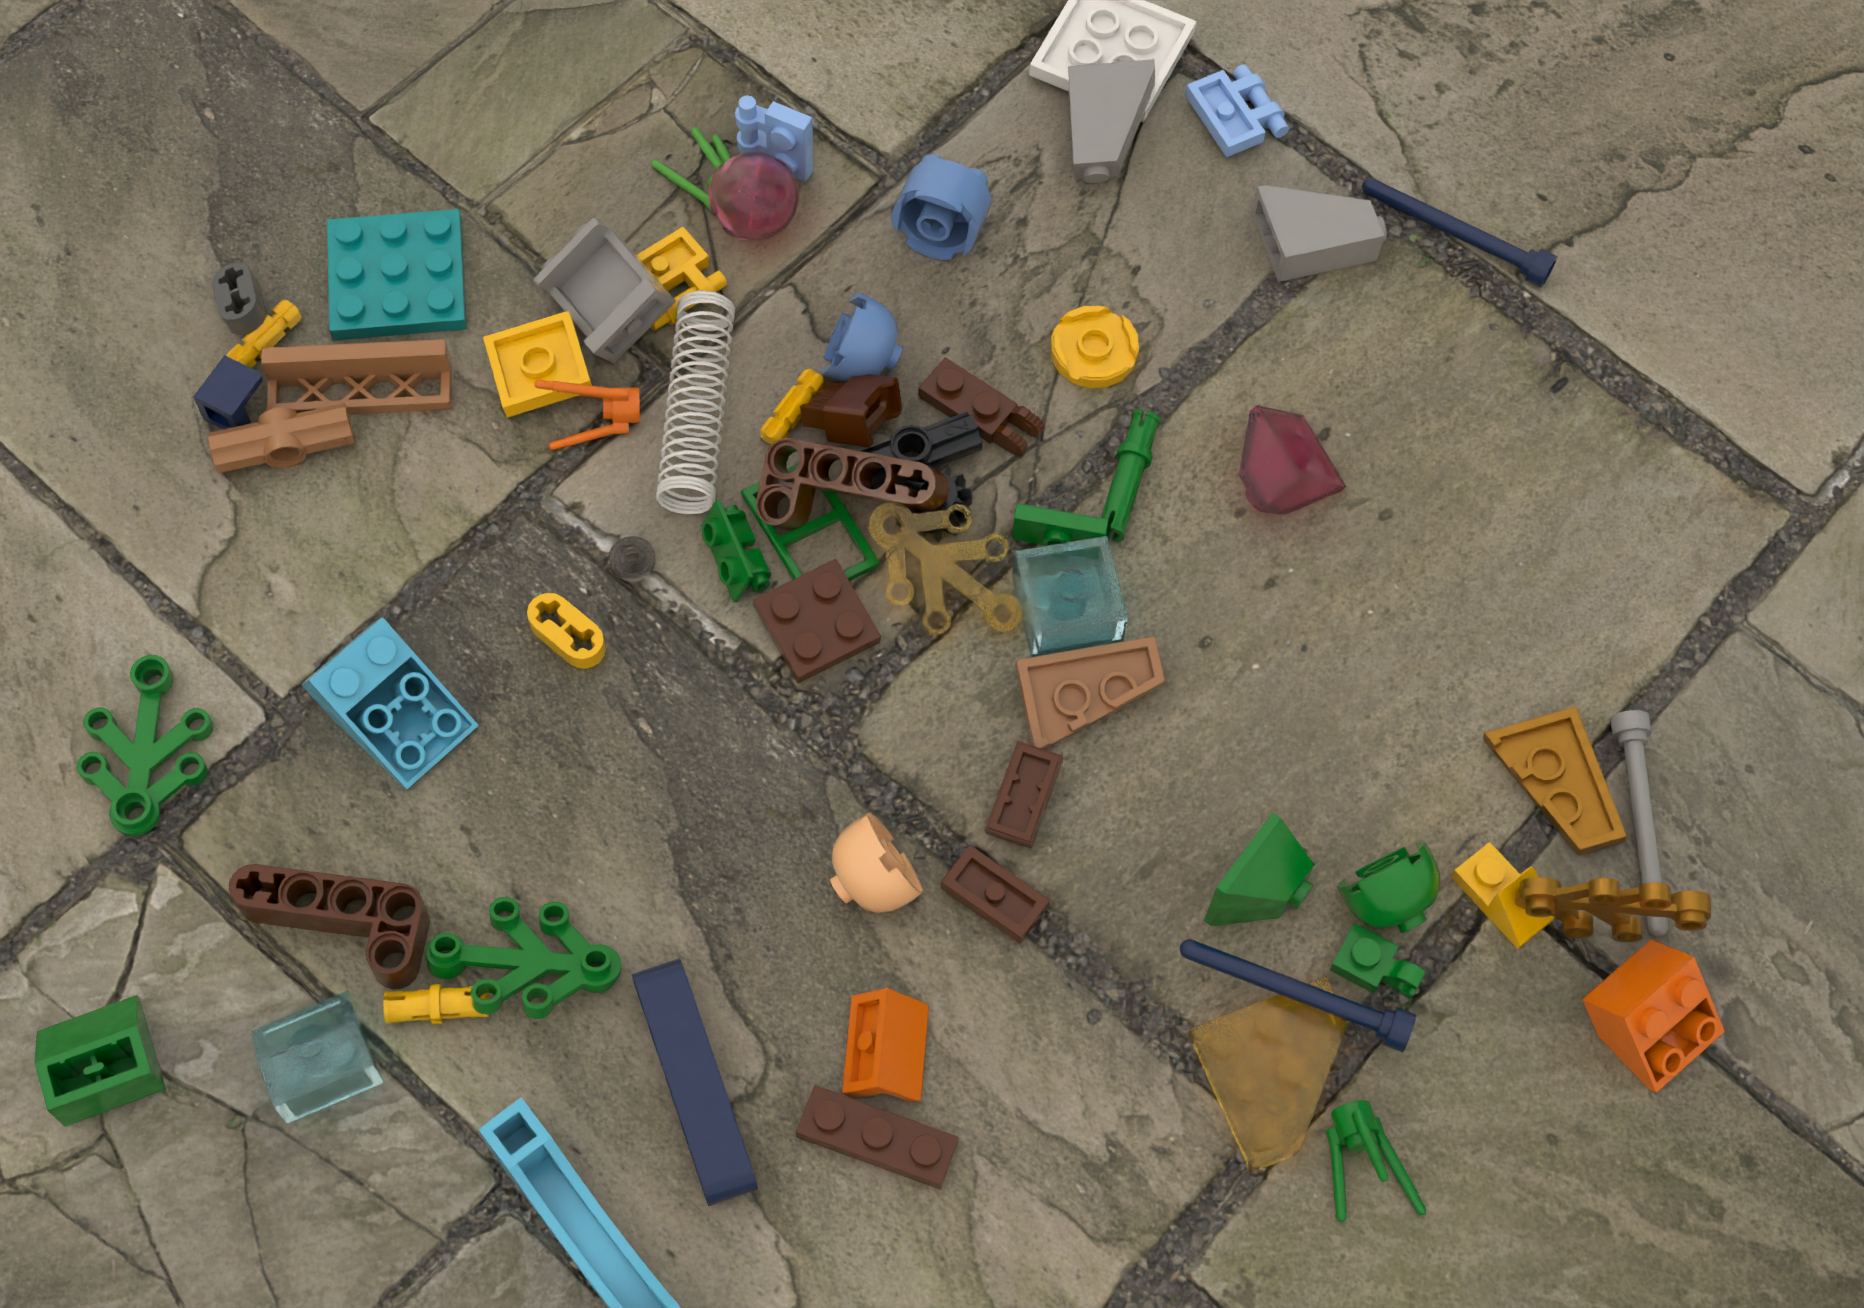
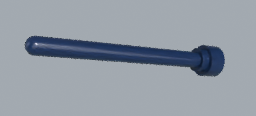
[1362,178,1558,288]
[1180,939,1417,1053]

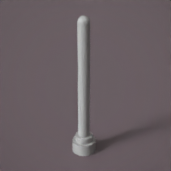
[1610,710,1668,937]

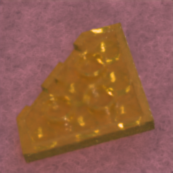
[1188,976,1348,1173]

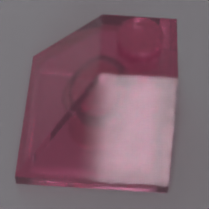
[1239,405,1347,515]

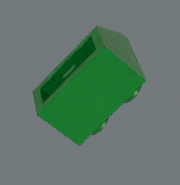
[34,995,166,1127]

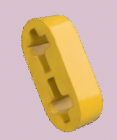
[527,593,606,669]

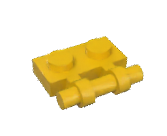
[636,227,728,331]

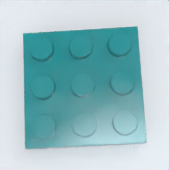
[327,209,467,341]

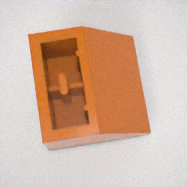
[1582,939,1725,1093]

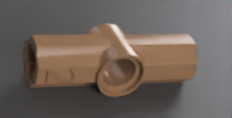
[208,403,355,473]

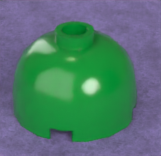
[1337,841,1440,933]

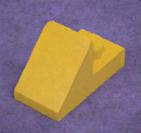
[1450,842,1555,949]

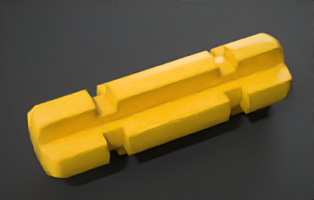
[226,300,302,368]
[760,369,824,445]

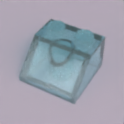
[252,991,384,1124]

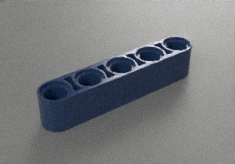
[632,958,758,1207]

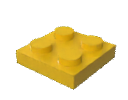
[483,311,592,418]

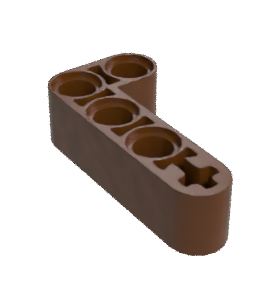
[756,438,949,530]
[229,864,430,990]

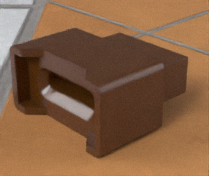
[800,374,902,448]

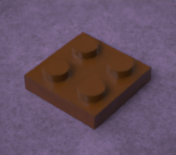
[753,559,881,684]

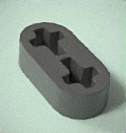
[212,262,266,335]

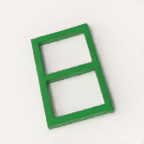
[740,463,880,582]

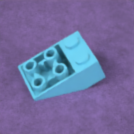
[301,617,479,790]

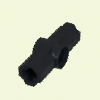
[841,412,982,489]

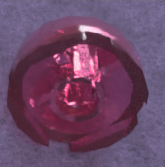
[709,152,799,241]

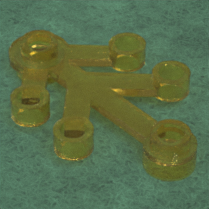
[869,502,1023,636]

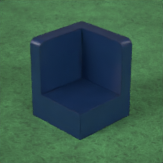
[193,355,263,429]

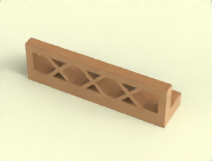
[261,339,452,414]

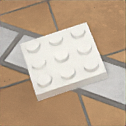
[1029,0,1197,123]

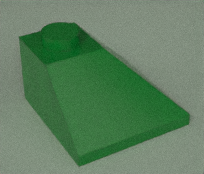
[1204,813,1315,926]

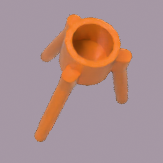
[534,380,640,450]

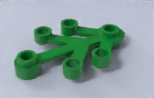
[77,655,214,836]
[425,897,622,1019]

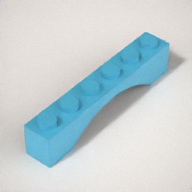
[478,1097,681,1308]

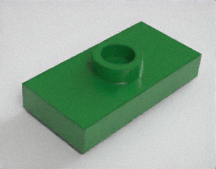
[1011,503,1108,556]

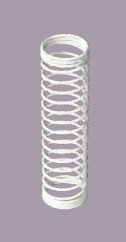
[656,290,735,514]

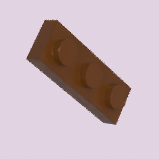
[796,1085,959,1190]

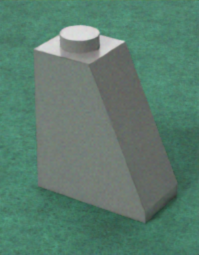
[1068,59,1155,183]
[1251,185,1387,282]

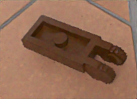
[918,357,1045,457]

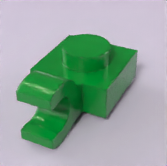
[1330,923,1426,998]

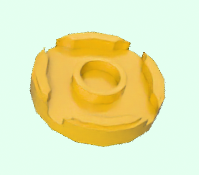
[1050,305,1139,388]

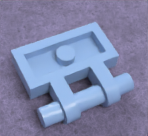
[1185,64,1289,158]
[735,95,814,182]

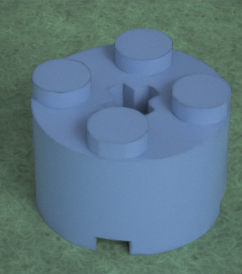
[891,154,991,260]

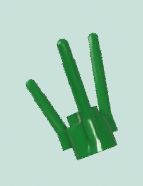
[1325,1100,1426,1222]

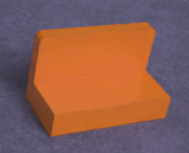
[842,988,929,1102]

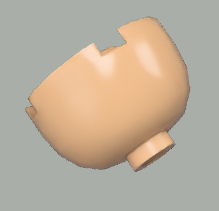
[830,812,923,913]

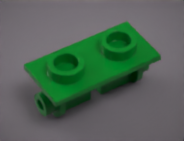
[701,499,771,602]

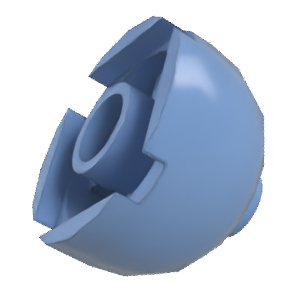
[821,292,902,382]

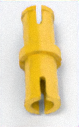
[383,984,490,1025]

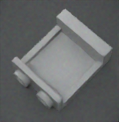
[533,218,676,364]

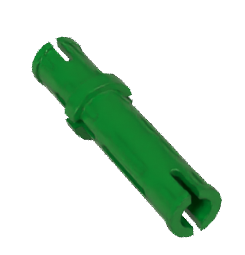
[1101,410,1161,542]

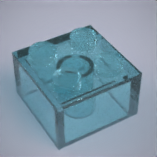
[1012,536,1128,657]

